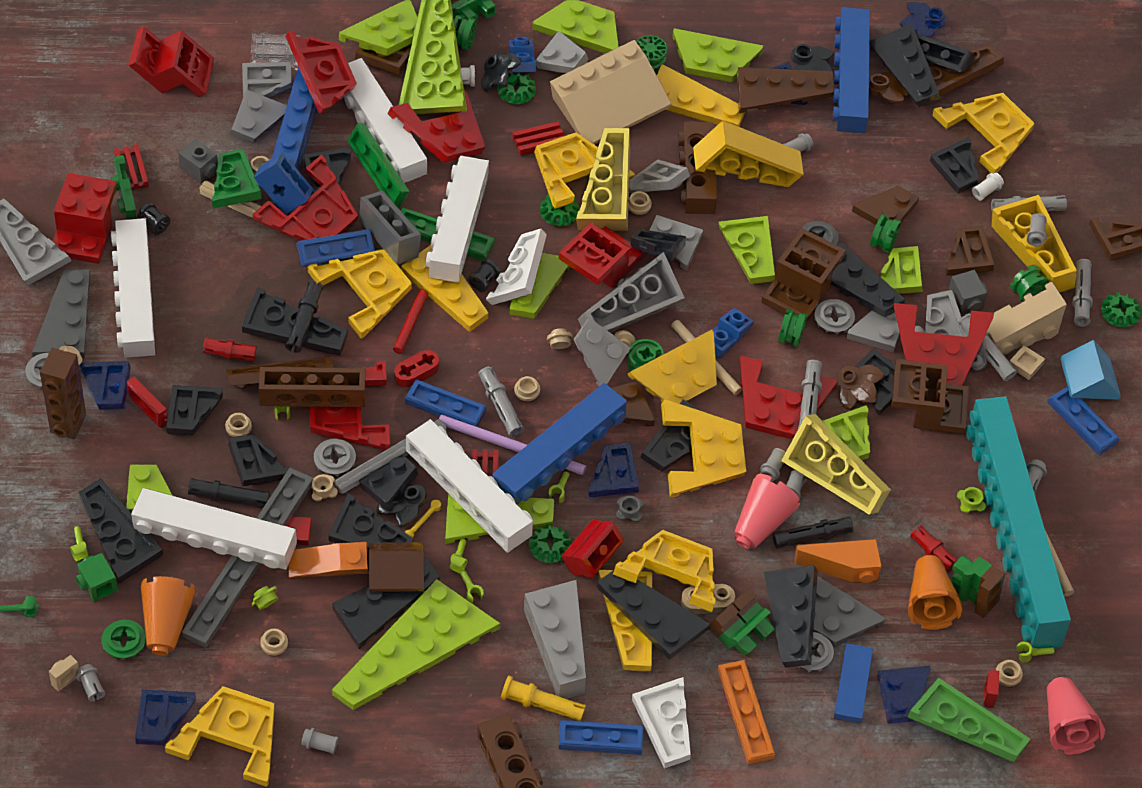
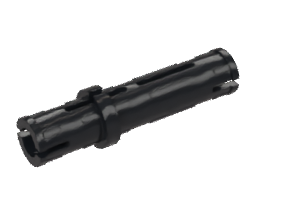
[285,281,324,353]
[188,478,270,507]
[772,516,854,549]

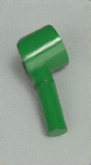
[0,596,40,617]

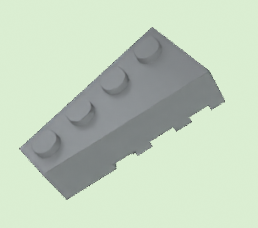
[578,252,685,333]
[524,580,586,699]

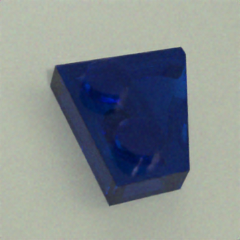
[80,361,131,410]
[877,666,931,724]

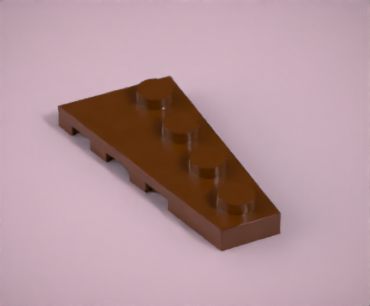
[927,45,1004,96]
[737,67,834,113]
[226,356,334,388]

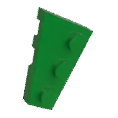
[212,149,262,209]

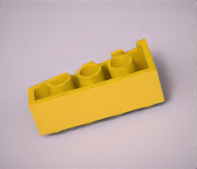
[693,121,804,187]
[992,195,1077,293]

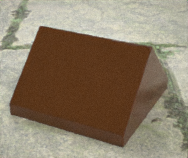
[369,542,424,592]

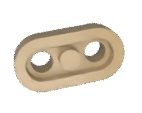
[681,584,735,615]

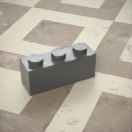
[359,191,421,264]

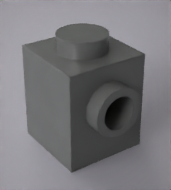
[178,139,218,184]
[948,270,988,314]

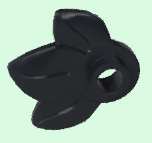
[791,44,833,71]
[481,53,521,92]
[376,484,427,527]

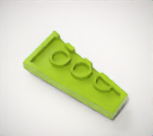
[445,494,554,544]

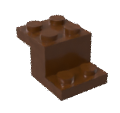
[761,228,846,325]
[891,359,969,434]

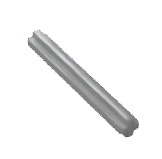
[334,419,446,494]

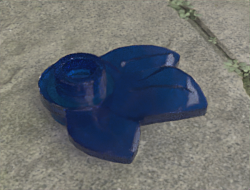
[900,2,946,37]

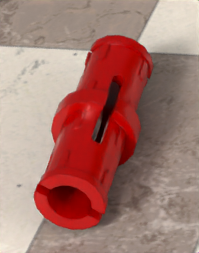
[203,337,257,362]
[910,525,958,573]

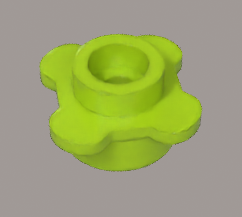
[957,487,986,513]
[251,586,278,610]

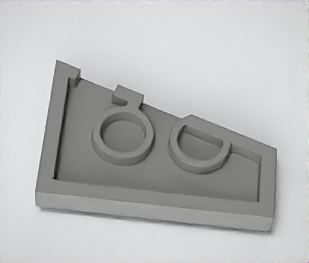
[925,290,968,337]

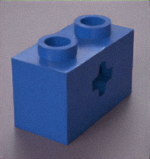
[254,152,313,215]

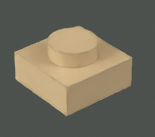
[1010,346,1045,380]
[49,655,79,692]

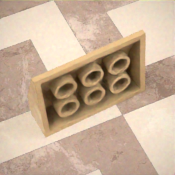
[550,40,671,145]

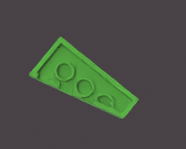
[908,678,1031,762]

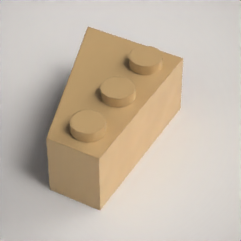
[988,282,1067,355]

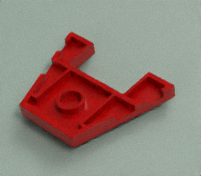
[387,90,485,163]
[253,154,358,241]
[894,303,994,386]
[739,356,838,440]
[310,361,390,450]

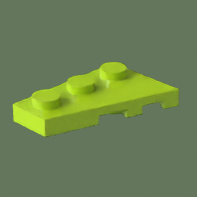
[719,216,775,284]
[510,253,570,319]

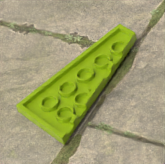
[399,0,467,114]
[332,579,500,710]

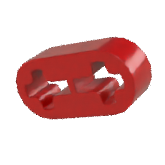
[394,350,439,387]

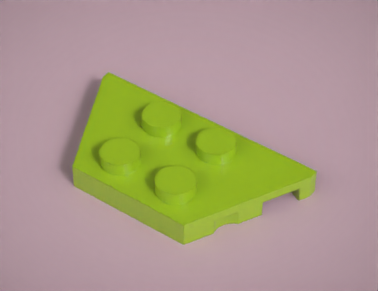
[339,0,418,56]
[532,0,619,54]
[673,28,763,83]

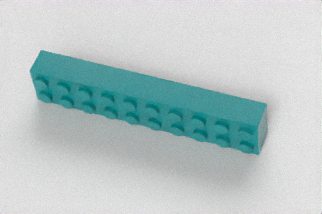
[966,396,1071,648]

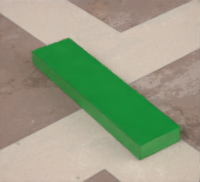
[347,123,410,209]
[401,208,495,261]

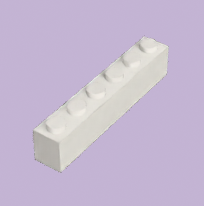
[344,58,427,183]
[426,156,489,282]
[111,218,155,358]
[406,419,533,553]
[131,488,297,570]

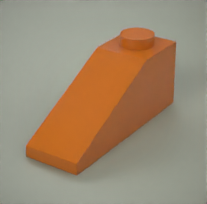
[794,539,881,583]
[288,542,369,578]

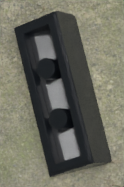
[916,33,975,73]

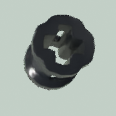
[137,202,171,235]
[468,259,501,292]

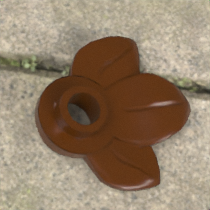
[869,72,909,103]
[837,365,885,410]

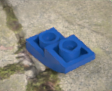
[509,37,536,72]
[713,308,754,358]

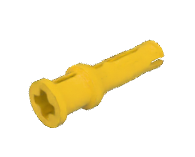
[501,675,586,721]

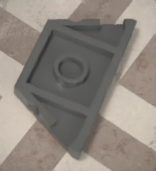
[796,564,885,647]

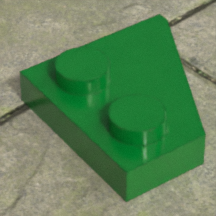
[111,155,136,220]

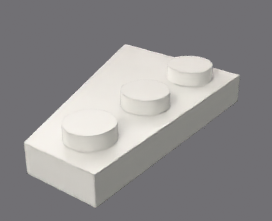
[486,229,547,305]
[632,677,691,768]

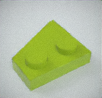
[881,246,922,294]
[823,406,870,460]
[126,465,172,513]

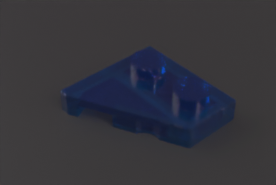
[588,443,639,498]
[135,689,196,745]

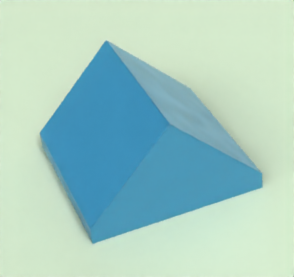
[1060,340,1121,400]

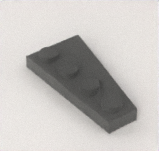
[32,270,90,358]

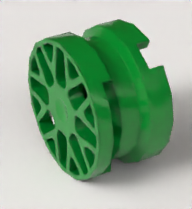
[454,15,477,51]
[636,35,667,72]
[870,214,901,253]
[1010,265,1050,302]
[778,308,807,348]
[627,339,664,372]

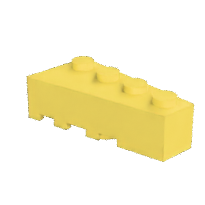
[576,128,631,231]
[781,414,891,515]

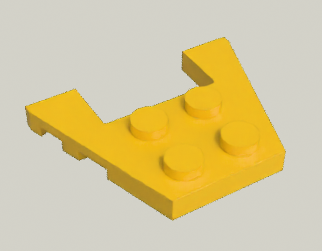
[932,93,1034,174]
[534,132,635,209]
[307,249,412,339]
[661,400,746,497]
[613,530,715,612]
[165,686,275,787]

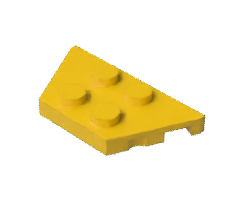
[628,330,717,404]

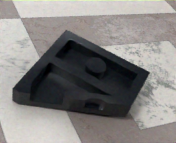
[228,434,290,487]

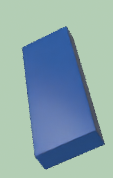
[296,229,375,268]
[405,379,487,427]
[1048,386,1120,455]
[834,643,873,723]
[559,720,643,755]

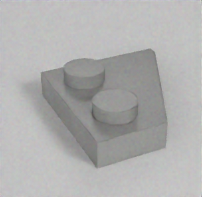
[535,32,588,73]
[242,62,292,98]
[230,90,287,143]
[629,160,690,193]
[649,215,703,271]
[846,311,900,352]
[573,318,630,387]

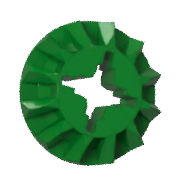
[498,72,536,104]
[540,194,579,226]
[1101,292,1142,327]
[529,523,572,563]
[102,620,146,661]

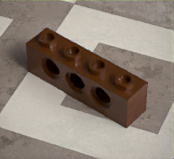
[678,122,717,214]
[40,347,87,439]
[259,367,366,407]
[477,714,543,788]

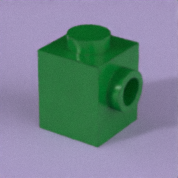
[75,553,118,602]

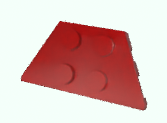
[285,31,357,114]

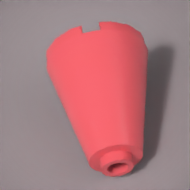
[734,474,801,550]
[1047,677,1105,755]

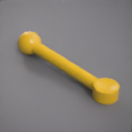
[405,500,441,538]

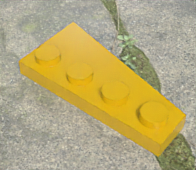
[657,64,745,127]
[401,245,488,332]
[598,570,652,671]

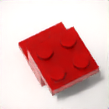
[128,26,214,97]
[52,173,117,264]
[558,222,644,288]

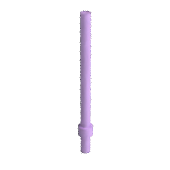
[439,415,587,475]

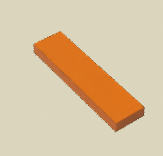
[718,660,775,765]

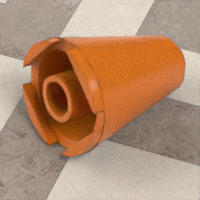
[907,555,962,630]
[141,576,196,656]

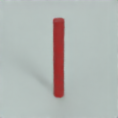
[393,289,428,354]

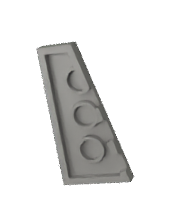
[0,199,71,286]

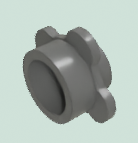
[616,496,643,522]

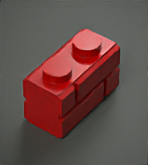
[561,520,624,578]

